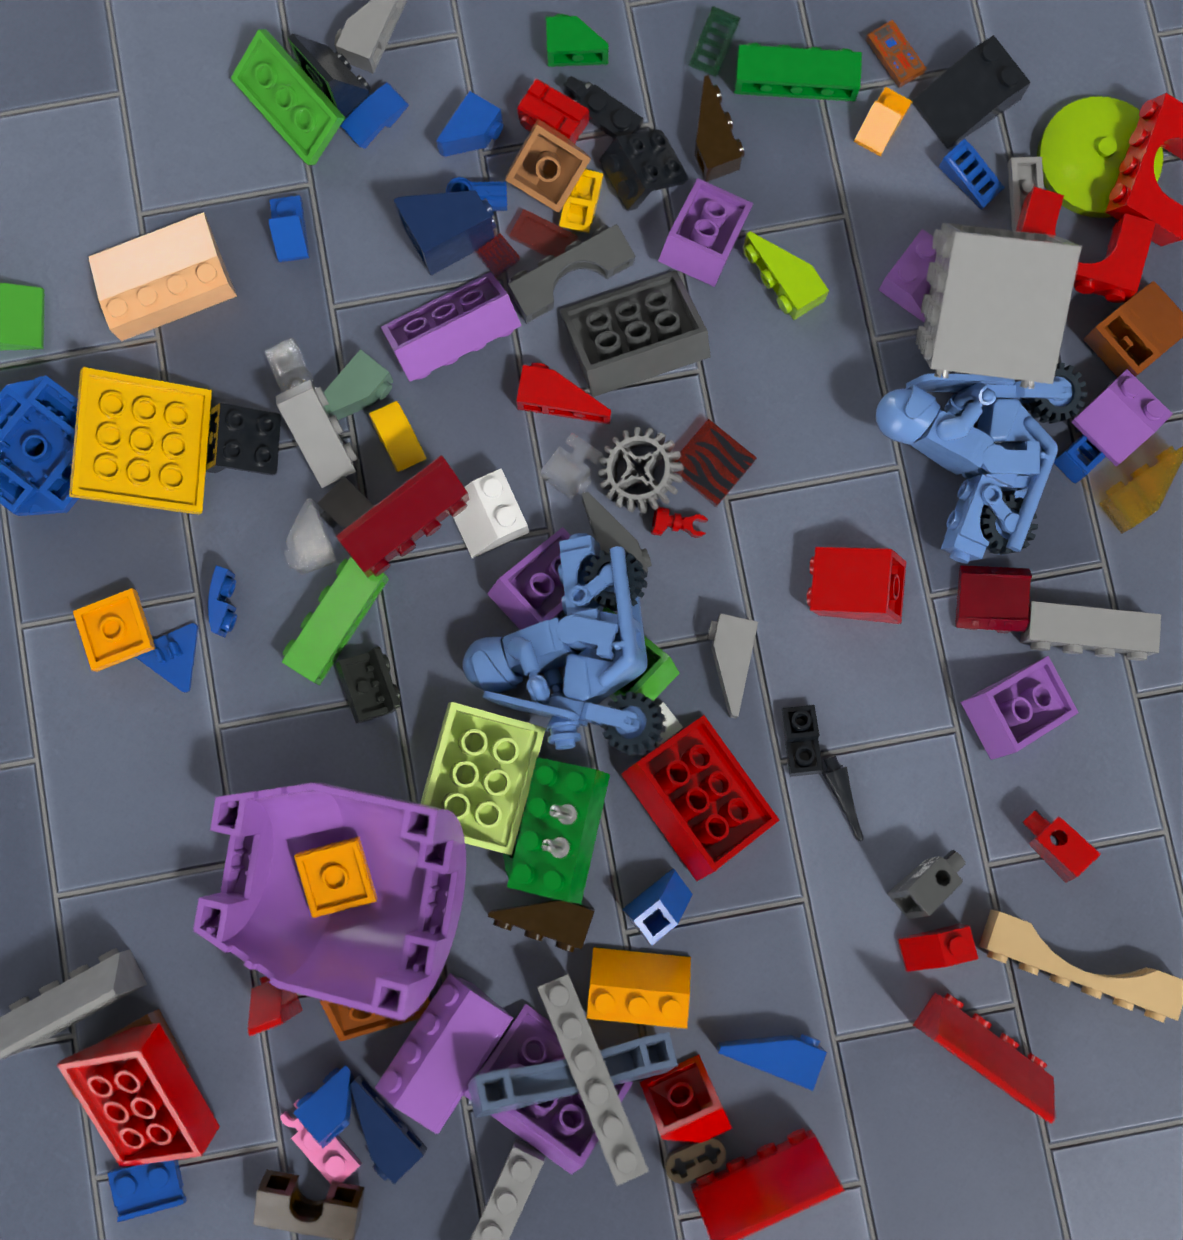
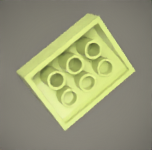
[420,702,546,855]

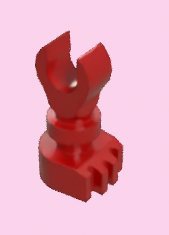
[651,507,708,538]

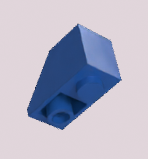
[622,869,693,945]
[293,1065,354,1149]

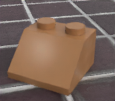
[505,119,591,213]

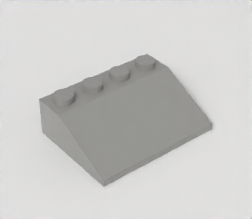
[0,948,147,1060]

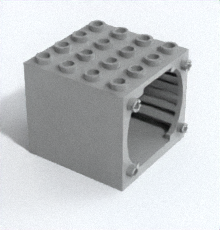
[916,222,1081,389]

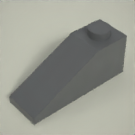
[581,491,652,575]

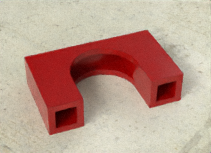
[1105,92,1183,247]
[1016,187,1156,303]

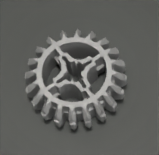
[598,427,684,513]

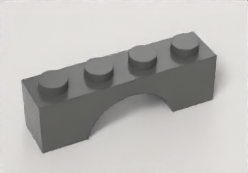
[508,224,636,324]

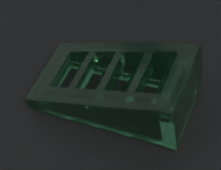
[688,6,741,77]

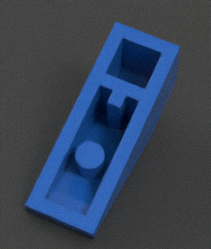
[716,1033,827,1091]

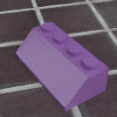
[381,272,522,382]
[375,973,513,1134]

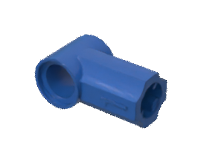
[446,177,507,211]

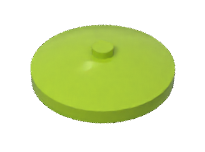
[1037,96,1163,218]

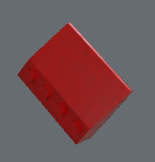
[621,715,780,882]
[913,993,1056,1124]
[57,1023,220,1167]
[691,1129,844,1240]

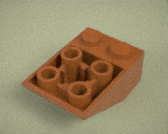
[1083,281,1183,377]

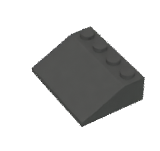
[560,270,711,397]

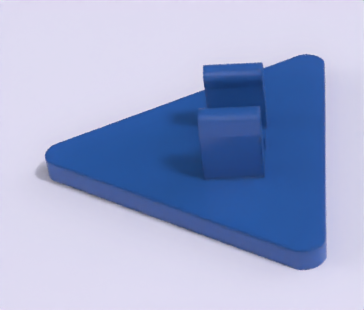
[135,623,198,693]

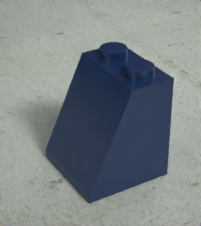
[394,190,497,275]

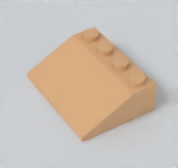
[88,212,237,341]

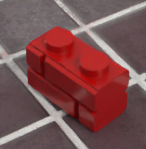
[517,79,589,144]

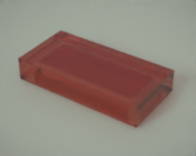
[509,209,578,258]

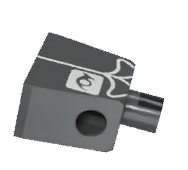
[887,850,966,919]

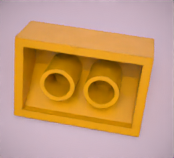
[587,947,691,1029]

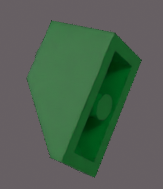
[546,14,609,67]

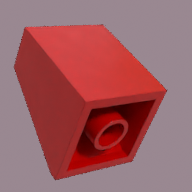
[807,547,906,624]

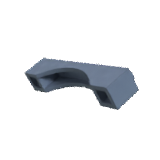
[468,1032,678,1118]

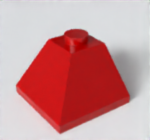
[639,1055,732,1143]

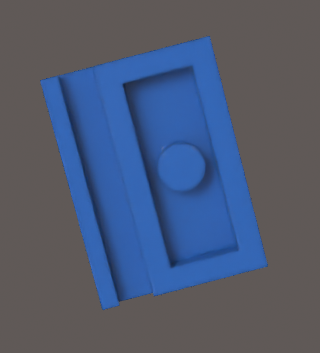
[107,1160,187,1222]

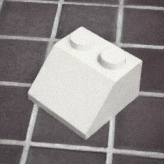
[453,468,529,558]

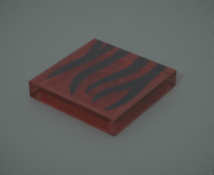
[673,419,757,508]

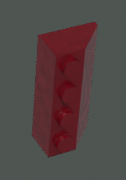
[336,455,470,578]

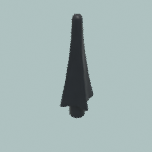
[822,755,863,842]

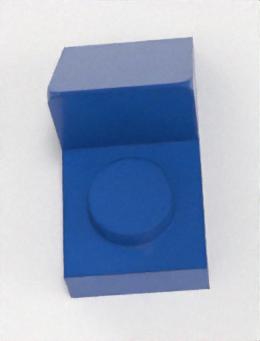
[268,195,309,262]

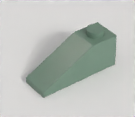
[324,349,394,420]

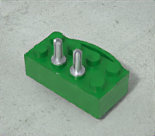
[503,757,610,904]

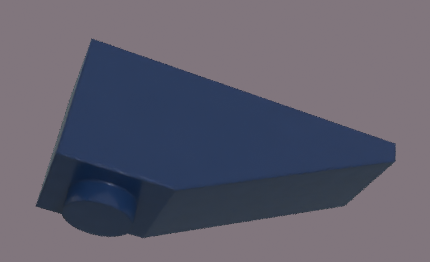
[350,1075,427,1184]

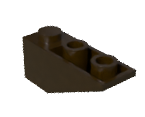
[694,75,744,182]
[488,900,595,952]

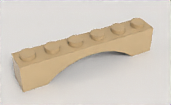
[978,909,1183,1023]

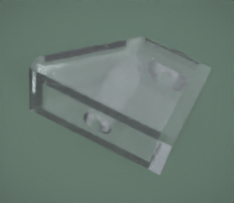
[284,498,338,575]

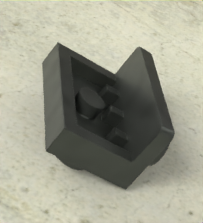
[335,647,401,724]

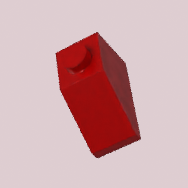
[898,923,979,972]

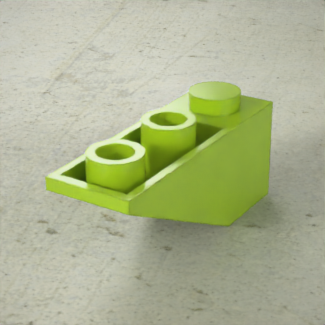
[743,231,829,320]

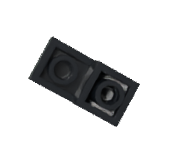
[782,705,823,777]

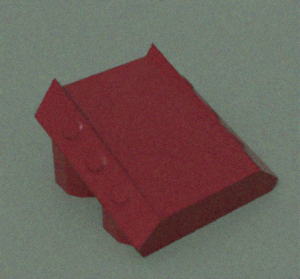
[955,565,1032,633]

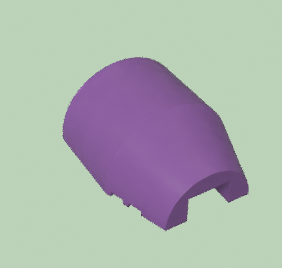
[193,783,466,1021]

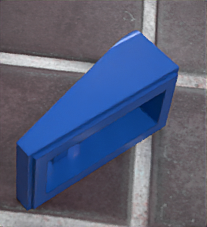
[939,139,1005,210]
[1054,434,1106,483]

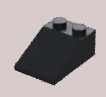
[288,33,371,123]
[912,35,1031,149]

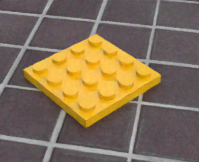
[69,367,212,515]

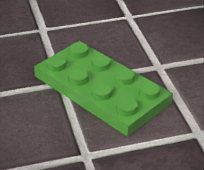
[231,29,345,165]

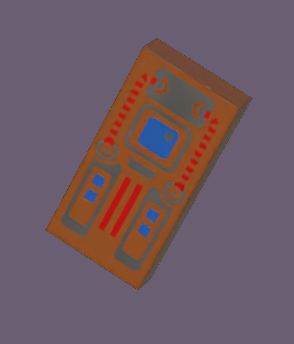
[866,20,926,88]

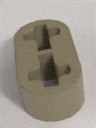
[665,1136,726,1184]

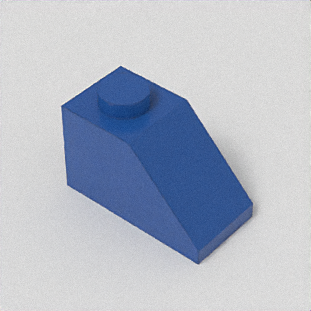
[436,91,504,157]

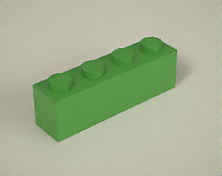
[282,557,389,686]

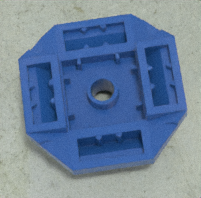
[0,375,79,516]

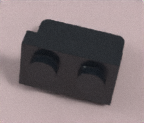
[599,129,688,211]

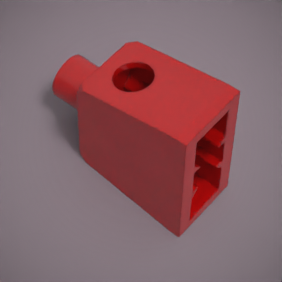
[1022,809,1101,883]

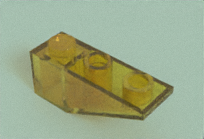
[1099,446,1183,534]

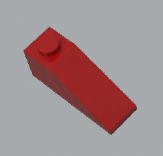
[516,363,611,425]
[247,976,303,1037]

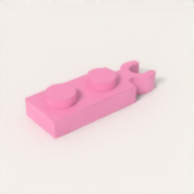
[280,1099,362,1184]

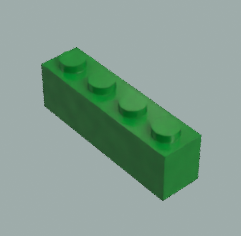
[734,43,862,102]

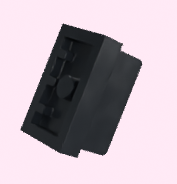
[206,403,281,476]

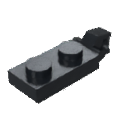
[563,76,644,139]

